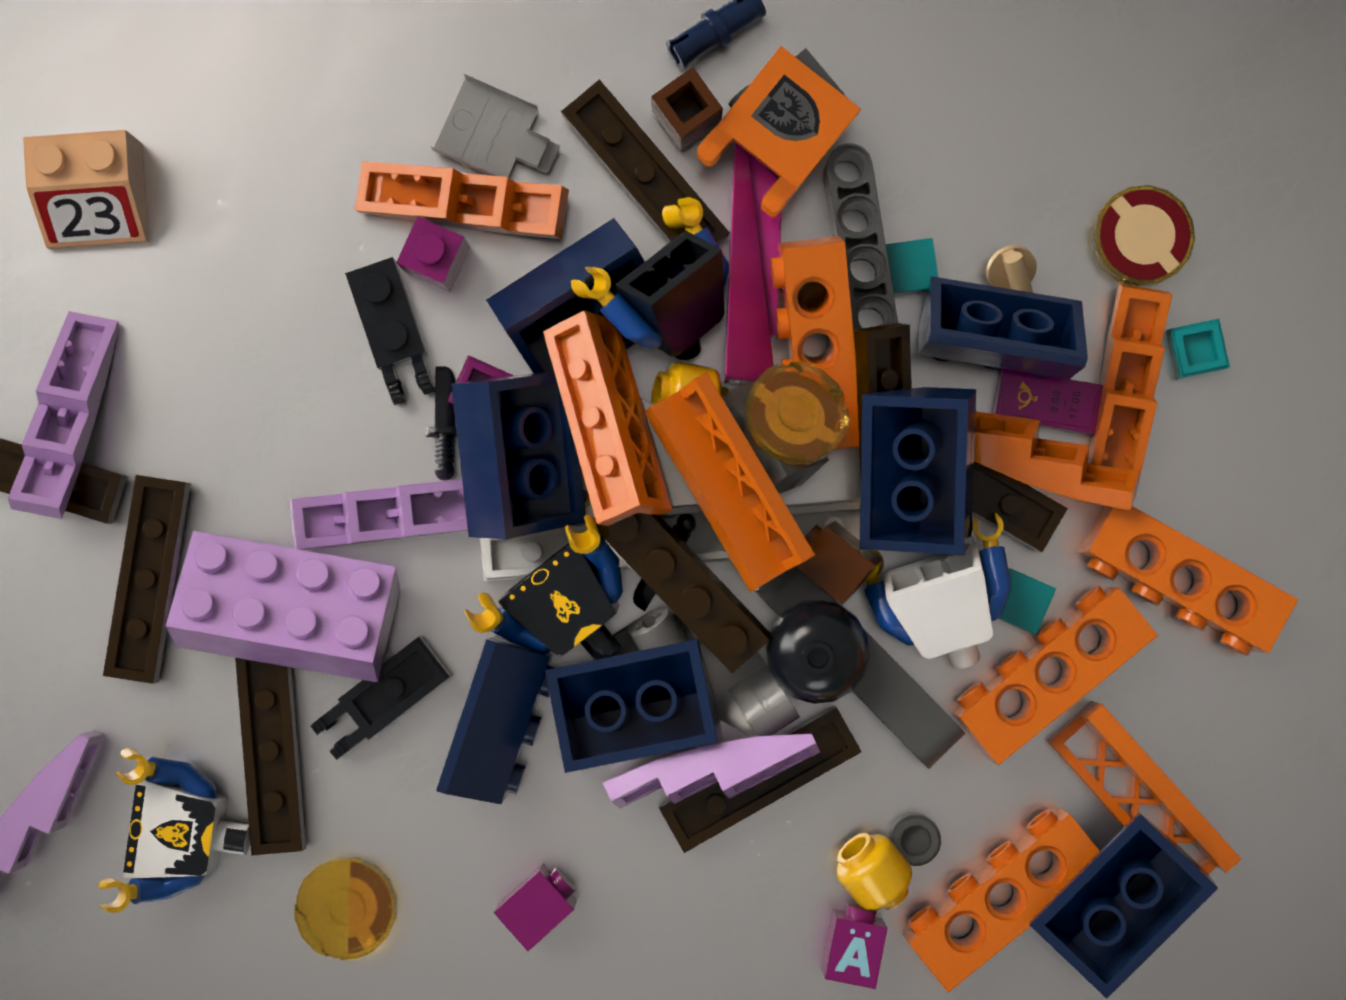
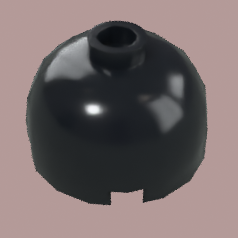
[766,600,870,704]

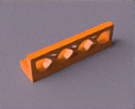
[543,311,673,526]
[644,372,815,592]
[1047,701,1241,874]

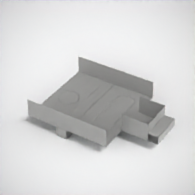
[431,74,560,177]

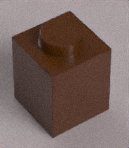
[651,67,723,151]
[796,521,882,605]

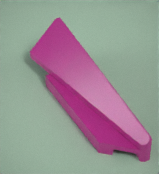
[724,142,782,384]

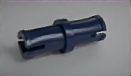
[666,0,766,69]

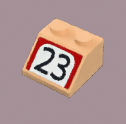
[23,130,149,249]

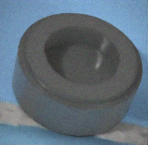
[888,813,941,866]

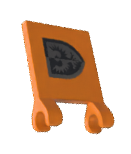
[697,46,861,218]

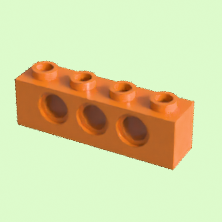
[770,236,859,450]
[1078,506,1298,656]
[952,586,1158,766]
[903,808,1100,993]

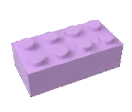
[165,531,400,683]

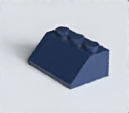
[486,218,645,374]
[918,276,1088,379]
[451,372,586,539]
[859,387,976,556]
[436,636,555,804]
[545,639,723,773]
[1029,813,1218,999]

